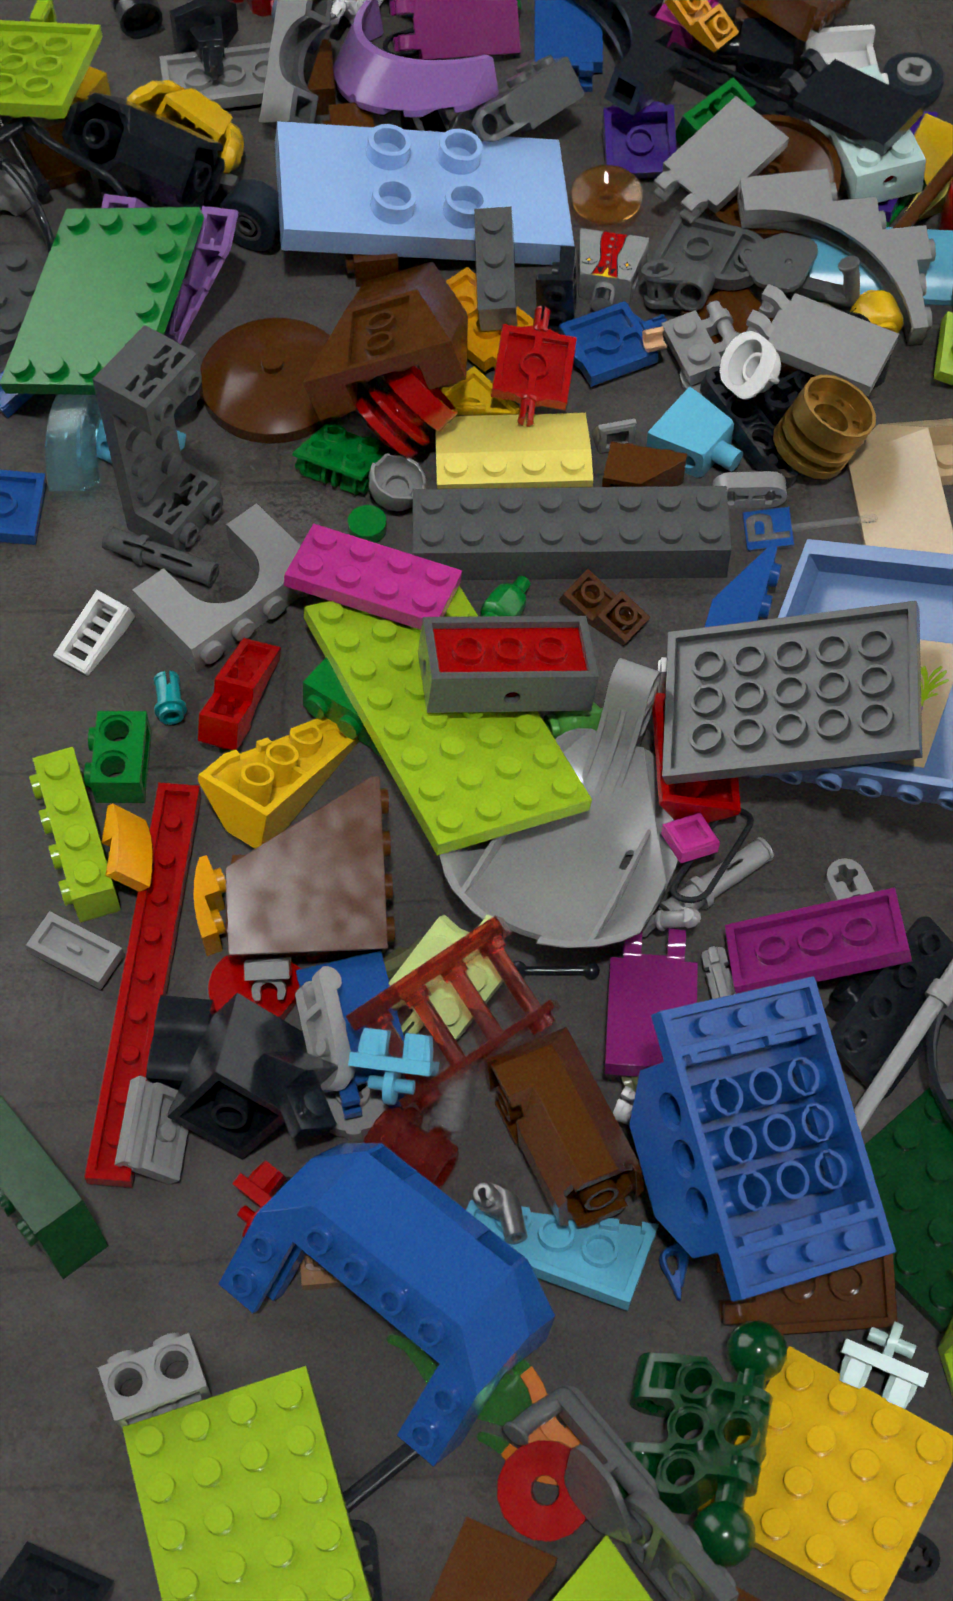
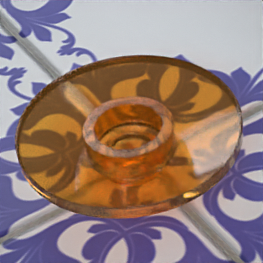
[571,165,643,225]

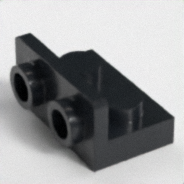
[535,246,577,331]
[0,1541,114,1601]

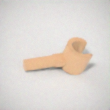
[642,326,667,353]

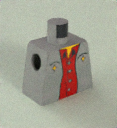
[579,228,649,311]

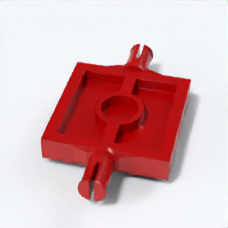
[491,306,577,426]

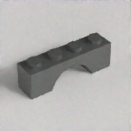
[259,0,333,129]

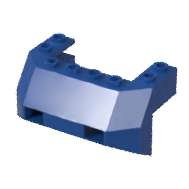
[218,1143,555,1466]

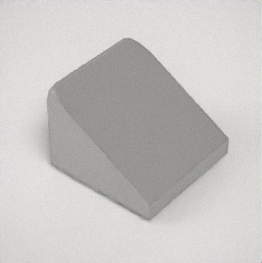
[592,419,637,453]

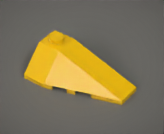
[198,717,359,849]

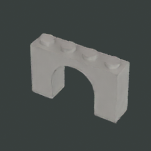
[132,503,309,672]

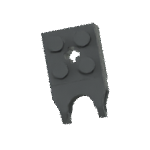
[449,55,585,142]

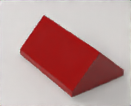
[652,692,741,823]

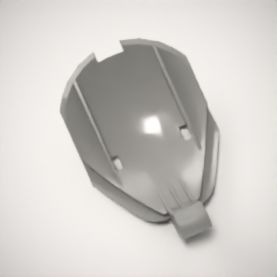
[440,658,679,948]

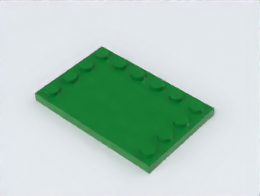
[0,207,205,395]

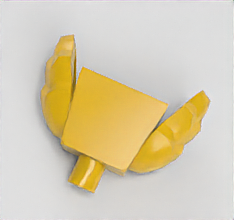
[127,80,244,174]

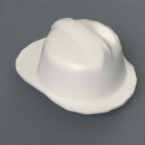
[720,331,781,400]

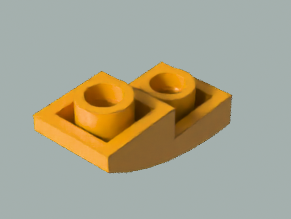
[664,0,739,52]
[101,803,152,892]
[193,855,226,956]

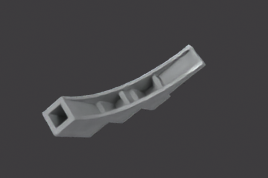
[737,169,936,345]

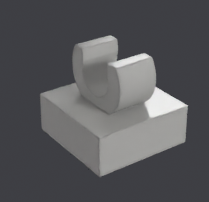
[244,957,292,1001]

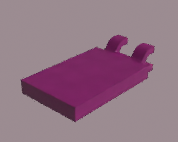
[390,0,521,60]
[605,929,698,1076]

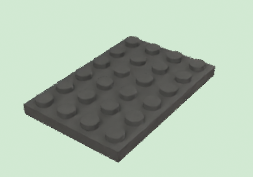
[662,601,922,785]

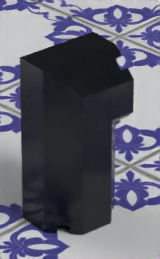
[62,93,225,209]

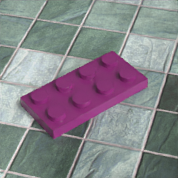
[725,888,912,994]

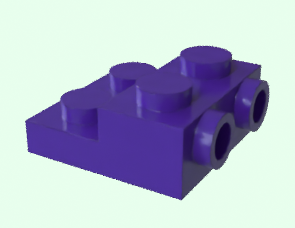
[602,102,677,180]

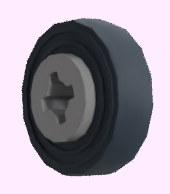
[882,52,944,106]

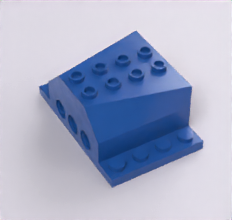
[629,976,896,1301]

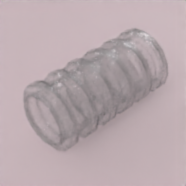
[428,1052,479,1140]

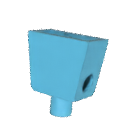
[646,386,743,478]

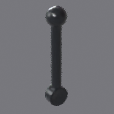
[509,961,600,980]

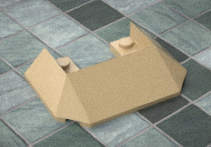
[846,418,953,554]

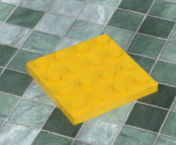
[698,1346,953,1601]

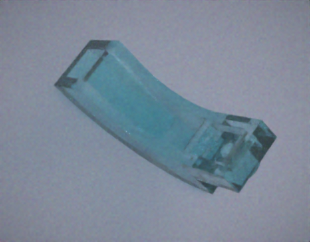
[45,394,102,491]

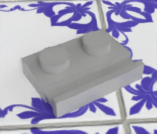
[114,1076,188,1185]

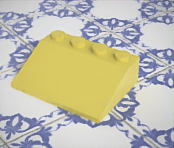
[436,413,593,489]

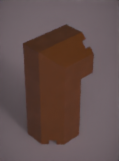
[484,1027,644,1227]

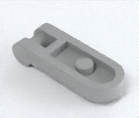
[295,966,355,1091]

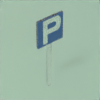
[743,507,878,552]

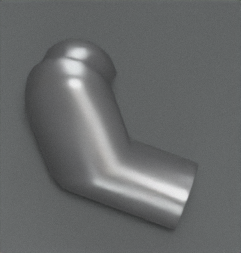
[473,1182,528,1244]

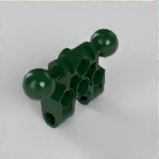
[614,1320,787,1568]

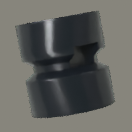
[110,0,163,39]

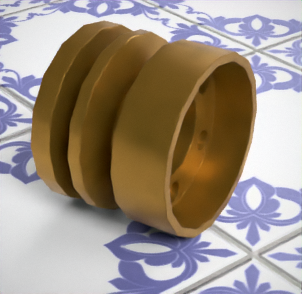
[773,374,876,479]

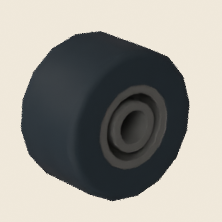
[220,179,280,251]

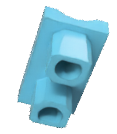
[348,1028,440,1105]

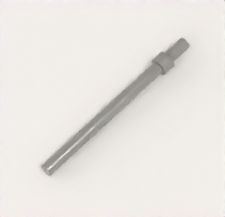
[854,959,953,1132]

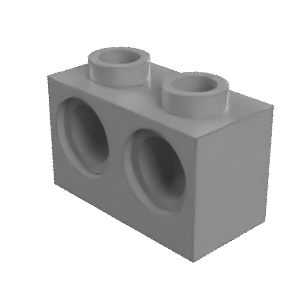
[98,1333,212,1433]

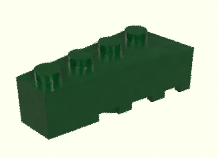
[0,1095,109,1279]

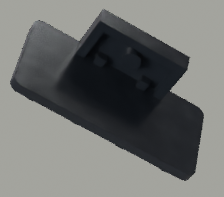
[824,916,953,1098]

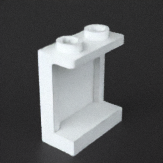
[803,24,889,85]

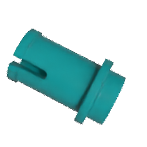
[153,671,187,725]

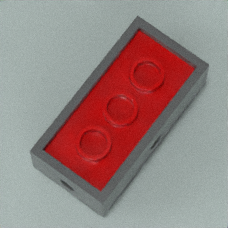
[418,616,599,713]

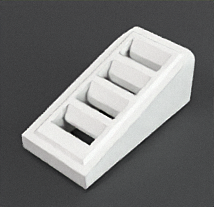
[53,590,135,676]

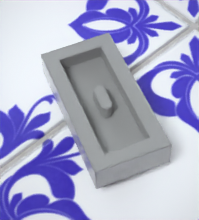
[26,911,124,990]

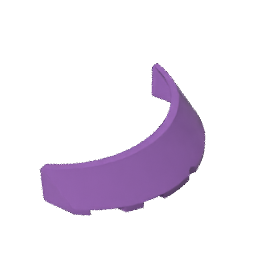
[334,0,499,117]

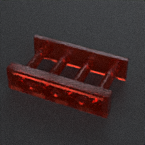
[346,915,561,1111]

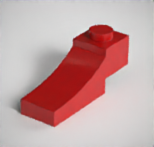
[198,638,281,750]

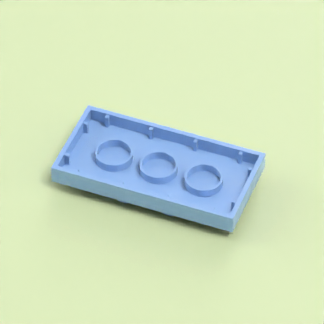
[275,121,574,265]

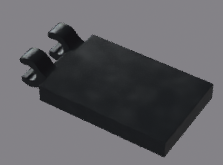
[778,48,925,156]

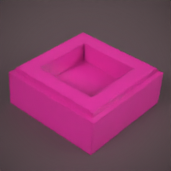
[661,813,720,864]

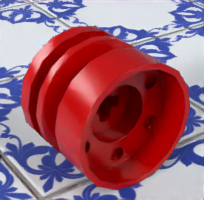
[356,366,458,460]

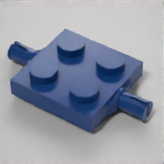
[559,301,667,386]

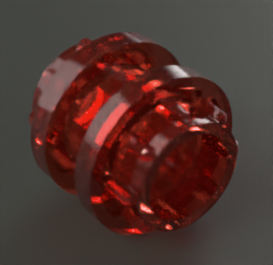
[363,1107,459,1189]

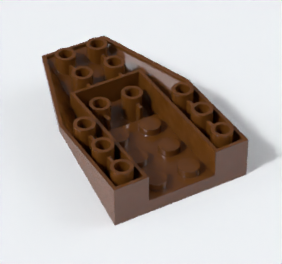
[303,262,468,420]

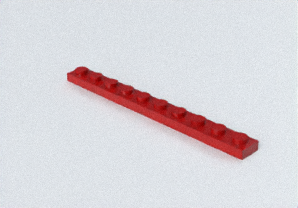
[84,782,201,1188]

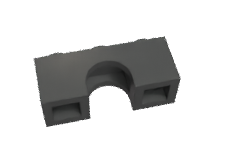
[474,207,518,331]

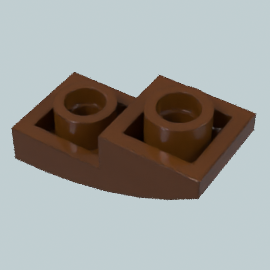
[559,569,650,645]

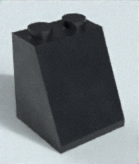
[167,993,307,1160]

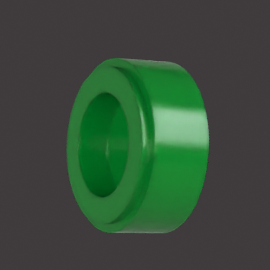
[348,505,387,543]

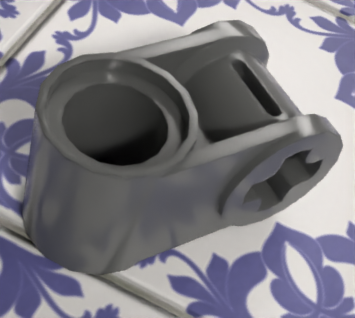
[641,260,715,311]

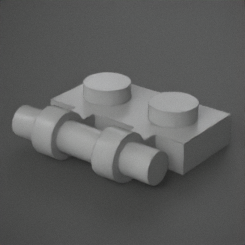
[661,301,741,386]

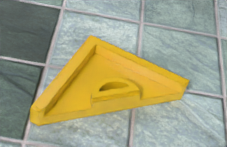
[440,366,520,416]

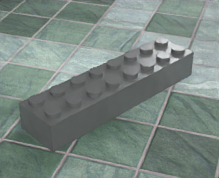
[413,486,731,580]

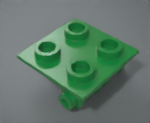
[292,424,393,495]

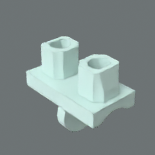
[839,1321,928,1409]

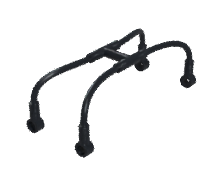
[0,116,129,258]

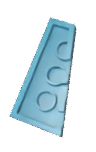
[466,1200,659,1311]

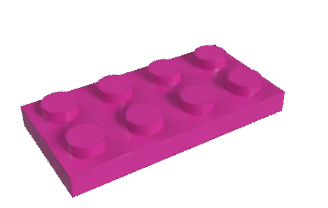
[284,523,463,630]

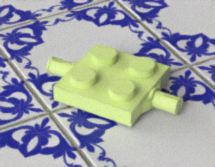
[388,915,511,1041]

